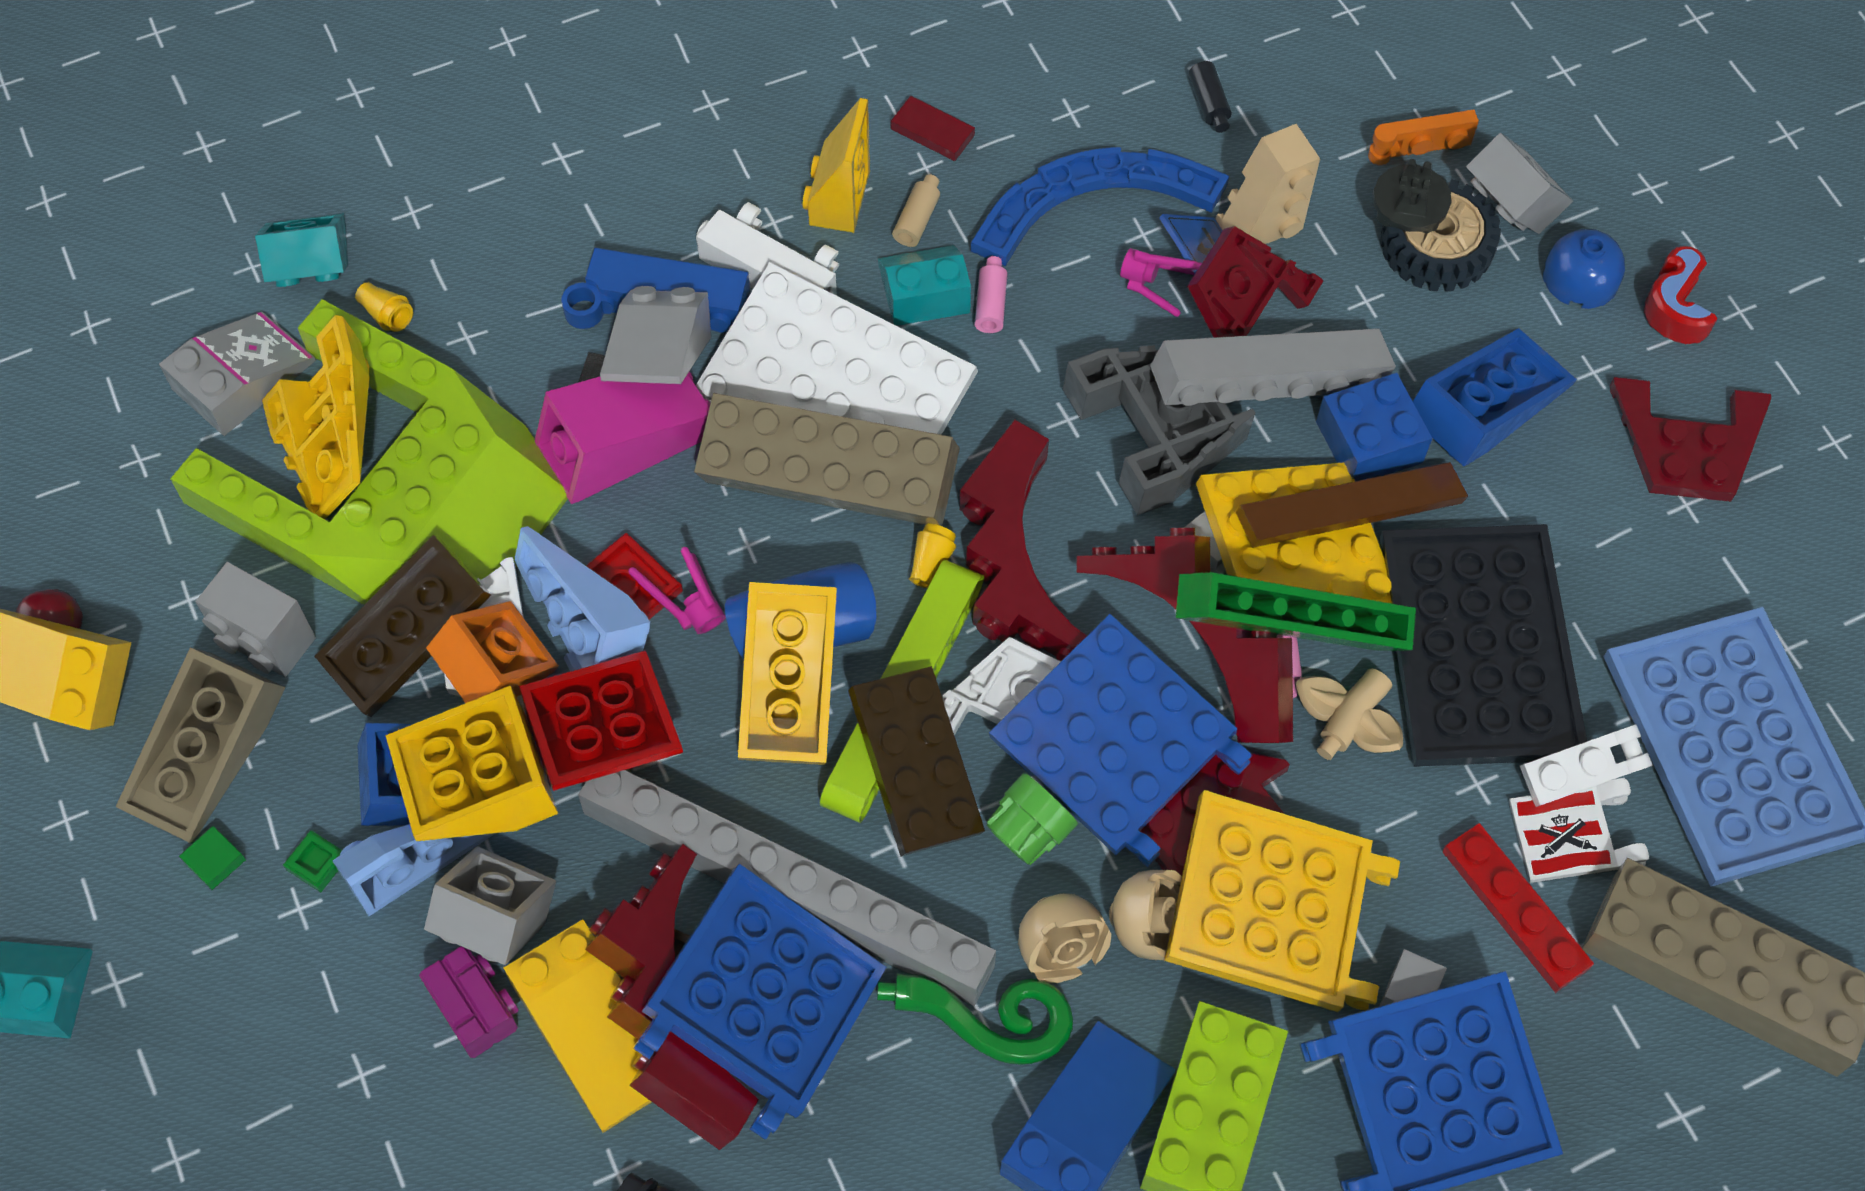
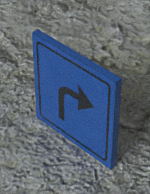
[1159,214,1223,274]

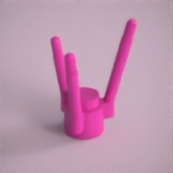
[1120,248,1202,317]
[628,547,726,634]

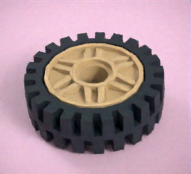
[1380,179,1501,292]

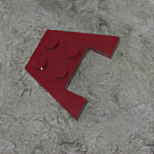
[1187,226,1323,338]
[1610,377,1771,502]

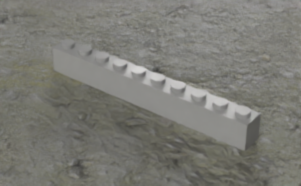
[578,770,996,1006]

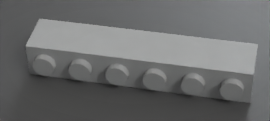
[1150,329,1396,406]

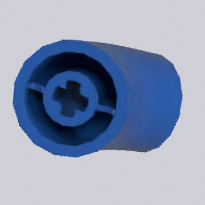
[725,562,877,660]

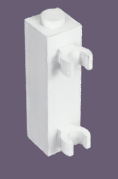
[696,202,839,296]

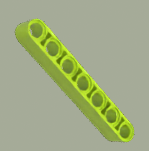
[820,559,984,823]

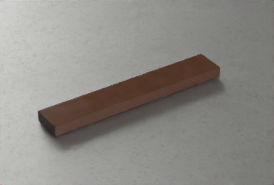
[1236,462,1468,548]

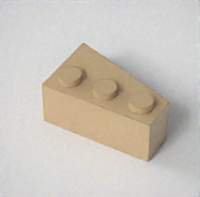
[1216,124,1320,244]

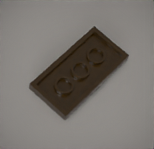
[314,535,491,717]
[848,666,985,857]

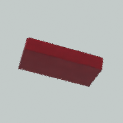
[891,96,975,161]

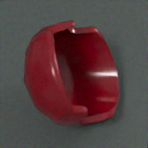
[15,589,83,629]

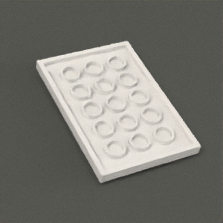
[696,262,978,435]

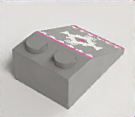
[159,312,316,436]

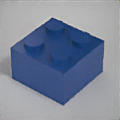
[1316,373,1432,481]

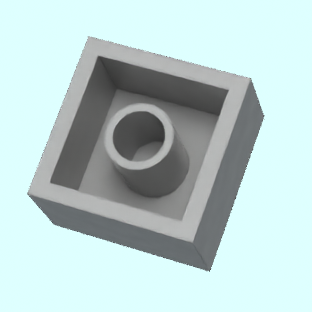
[1466,132,1573,234]
[195,562,316,678]
[424,846,557,965]

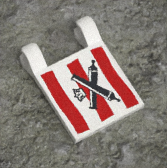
[1509,778,1649,883]

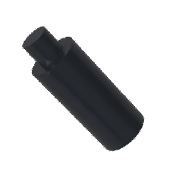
[1189,61,1232,133]

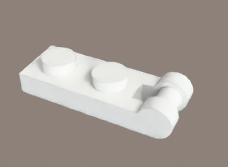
[1520,724,1652,807]

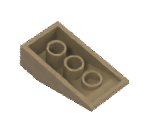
[116,647,285,843]

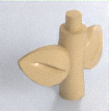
[1296,669,1403,760]

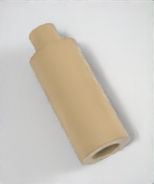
[892,174,940,247]

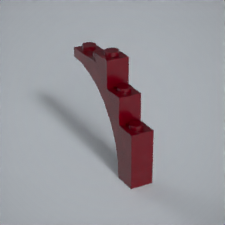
[960,420,1087,661]
[1077,528,1293,743]
[585,844,759,1150]

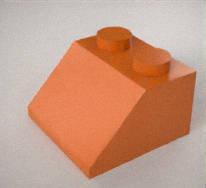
[426,601,559,703]

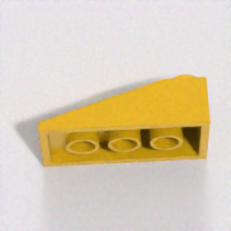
[738,582,837,765]
[0,609,132,730]
[503,919,651,1133]

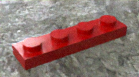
[1442,823,1594,993]

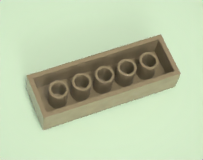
[694,393,960,526]
[1582,858,1865,1077]

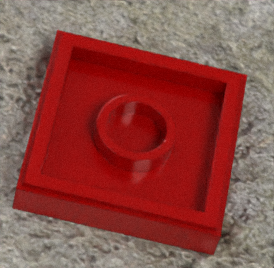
[586,533,683,620]

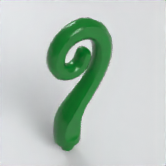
[877,974,1073,1065]

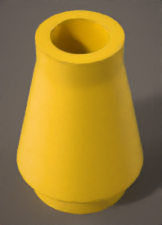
[355,282,413,332]
[909,523,957,588]

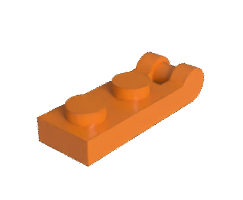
[1368,110,1479,165]

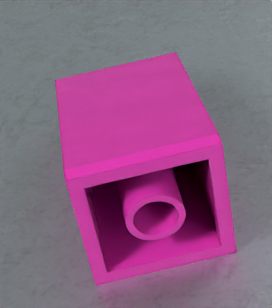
[535,372,711,504]

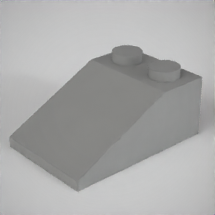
[600,286,711,384]

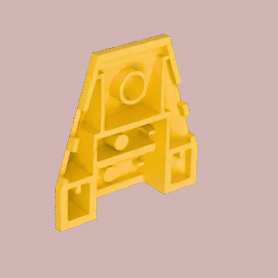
[262,315,370,519]

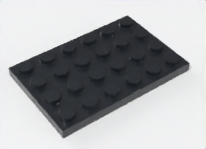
[1380,524,1587,767]

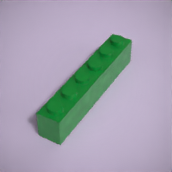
[1176,572,1416,651]

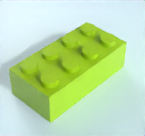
[1140,1001,1288,1191]

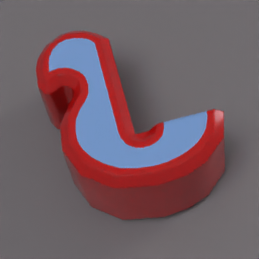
[1644,246,1717,344]

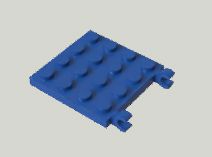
[989,614,1252,867]
[633,864,887,1140]
[1299,971,1563,1191]

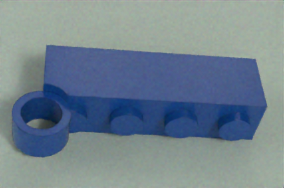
[561,248,751,332]

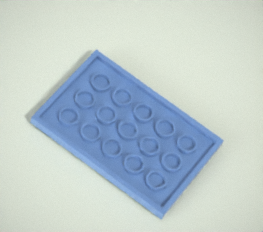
[1604,607,1865,887]

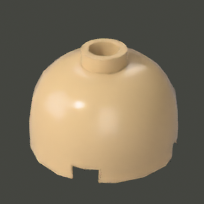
[1109,870,1182,960]
[1018,894,1112,983]

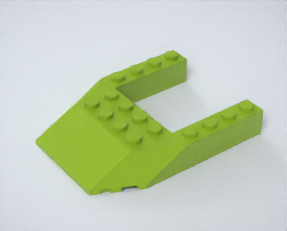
[170,299,568,605]

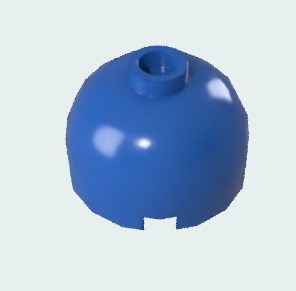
[1543,228,1625,309]

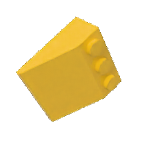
[385,686,558,841]

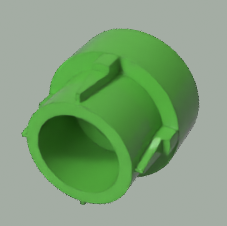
[986,773,1078,865]

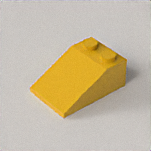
[803,98,870,233]

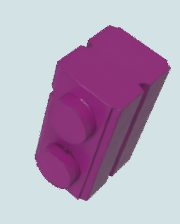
[419,946,519,1058]

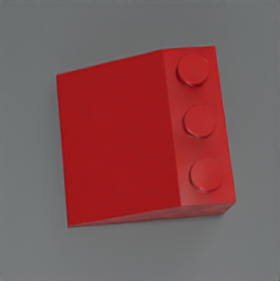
[519,650,683,791]

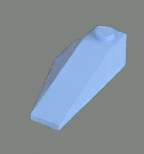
[514,526,650,671]
[333,824,496,916]

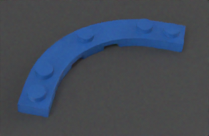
[971,147,1229,266]

